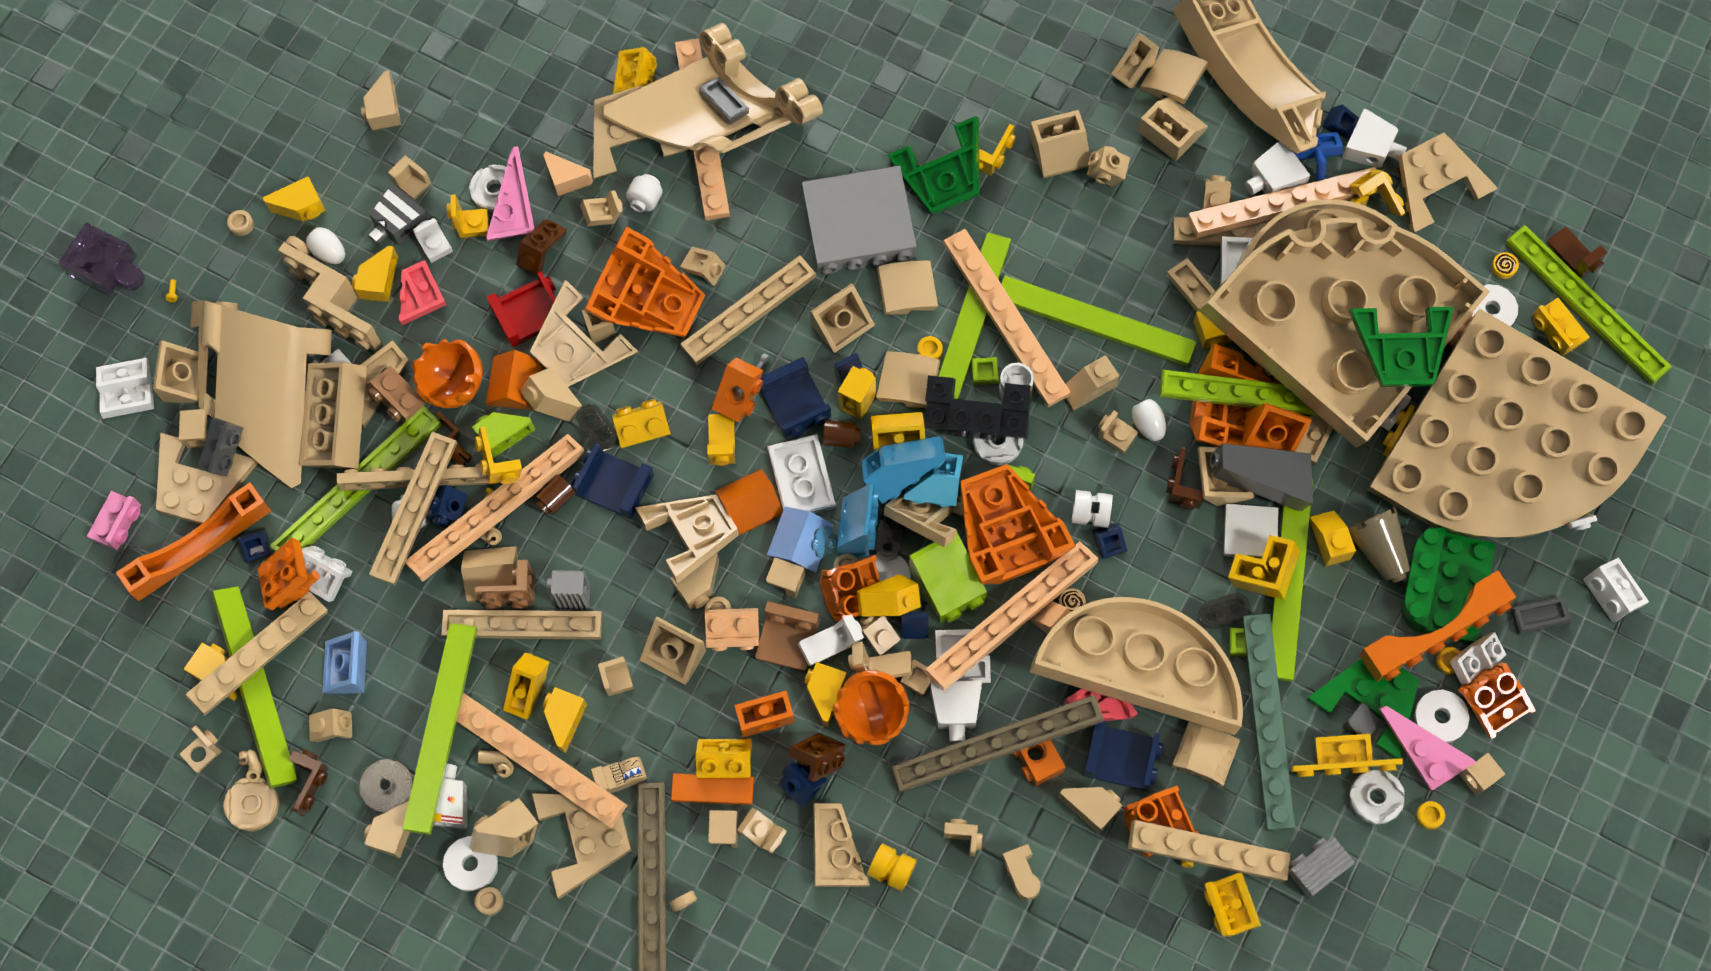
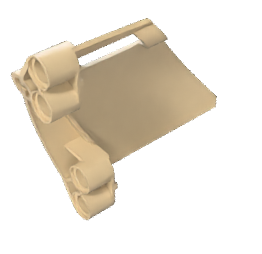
[603,23,823,153]
[190,300,332,488]

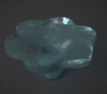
[811,526,838,558]

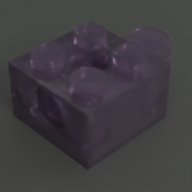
[58,222,145,296]

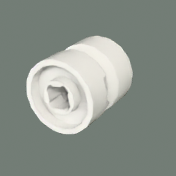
[999,362,1034,401]
[1071,490,1113,528]

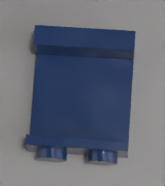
[760,357,831,439]
[572,443,654,520]
[1083,721,1163,791]

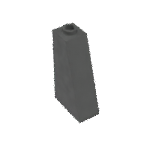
[1210,444,1313,511]

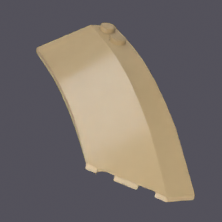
[1172,0,1326,154]

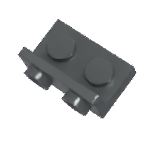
[197,417,244,476]

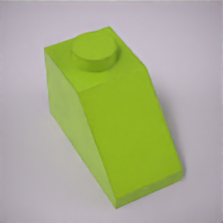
[472,412,535,458]

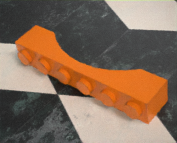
[116,482,272,601]
[1359,571,1516,682]

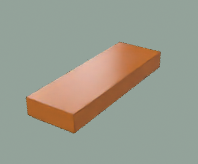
[671,773,754,805]

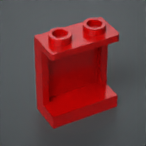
[487,271,556,348]

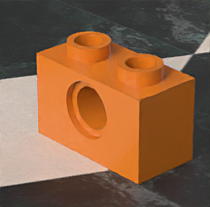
[711,357,764,422]
[734,690,795,738]
[1013,740,1066,787]

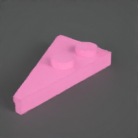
[486,146,534,241]
[1378,706,1476,790]

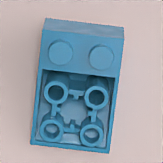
[862,436,946,504]
[837,484,879,558]

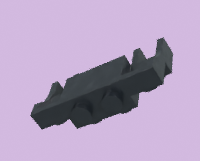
[924,375,1033,441]

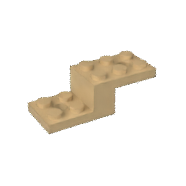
[278,242,382,352]

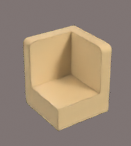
[388,156,431,200]
[582,310,617,343]
[179,409,208,448]
[766,557,805,599]
[598,657,634,696]
[708,810,739,848]

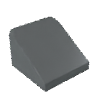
[1343,702,1381,736]

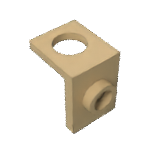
[180,725,222,773]
[1459,753,1505,796]

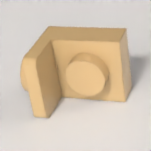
[680,247,725,286]
[1098,410,1139,455]
[737,808,786,853]

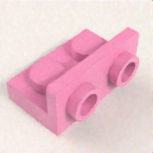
[87,491,141,550]

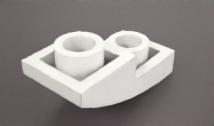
[1450,632,1506,684]

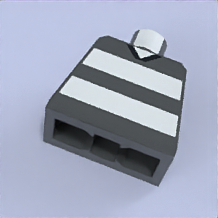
[368,183,430,246]

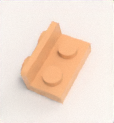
[705,608,760,651]

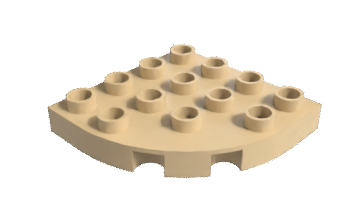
[1199,217,1490,448]
[1367,309,1666,539]

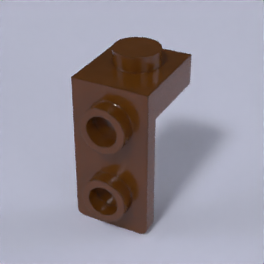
[516,219,567,276]
[1547,227,1608,278]
[1166,447,1203,510]
[288,750,328,816]

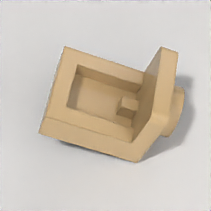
[1203,175,1231,209]
[580,190,623,226]
[859,616,901,656]
[309,708,352,743]
[944,819,982,857]

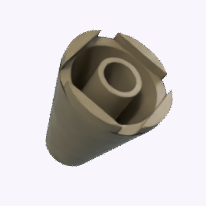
[1348,507,1410,584]

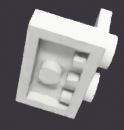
[302,546,353,602]
[1584,558,1649,623]

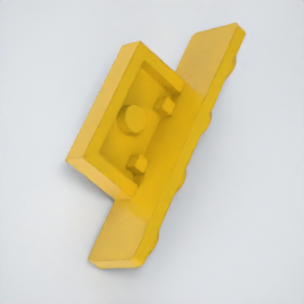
[1290,734,1403,777]

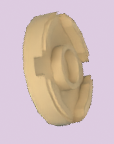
[223,778,280,832]

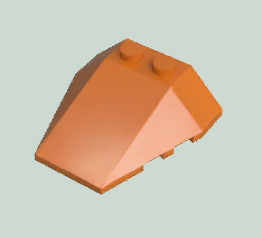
[584,226,705,337]
[1189,344,1282,447]
[960,464,1076,584]

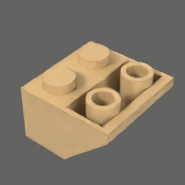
[1138,97,1208,161]
[1029,110,1090,178]
[469,798,538,858]

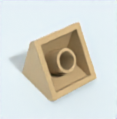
[810,283,875,353]
[153,340,198,403]
[1198,447,1254,507]
[461,546,518,602]
[640,617,706,685]

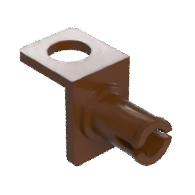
[436,410,473,466]

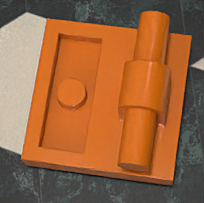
[257,538,320,611]

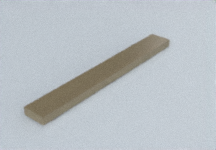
[891,694,1105,793]
[637,782,667,971]

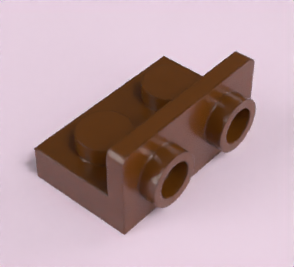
[789,733,846,782]

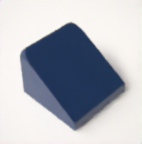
[1323,104,1359,139]
[834,353,863,385]
[1092,523,1127,559]
[238,527,272,563]
[902,612,929,639]

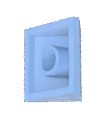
[767,506,834,573]
[322,631,367,694]

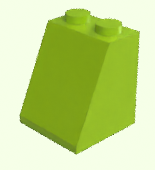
[909,531,987,624]

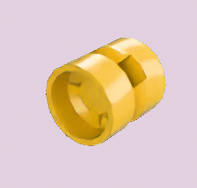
[867,843,917,892]

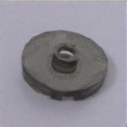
[359,759,414,813]

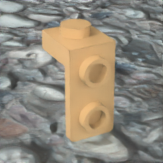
[848,642,912,678]

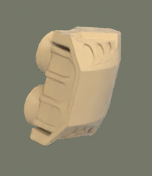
[1171,721,1240,788]

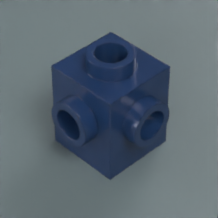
[425,485,468,527]
[778,761,827,807]

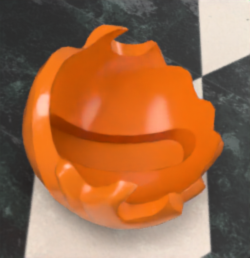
[412,339,483,408]
[833,670,910,745]

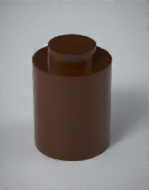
[823,420,861,448]
[535,475,576,515]

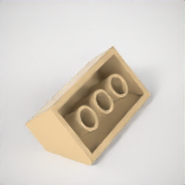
[299,362,367,469]

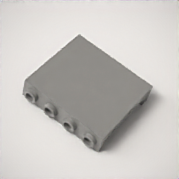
[802,166,917,274]

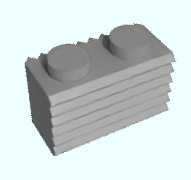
[547,570,591,610]
[1288,836,1355,899]

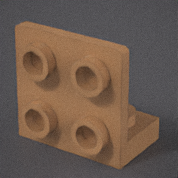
[367,366,426,423]
[474,560,536,609]
[755,601,820,671]

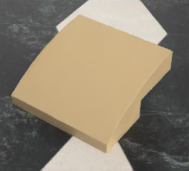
[1140,49,1208,104]
[877,261,938,315]
[876,351,940,408]

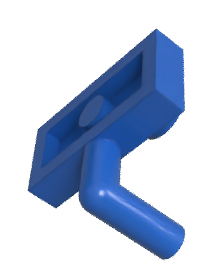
[1292,132,1343,182]

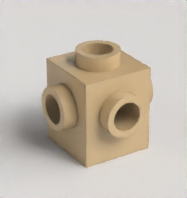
[1087,146,1130,187]

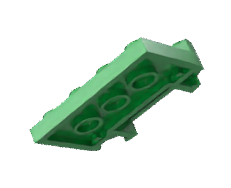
[1401,528,1496,644]

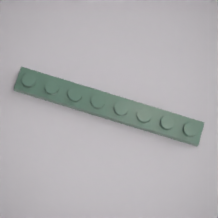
[1243,614,1295,831]

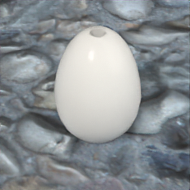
[306,227,345,264]
[1132,399,1166,442]

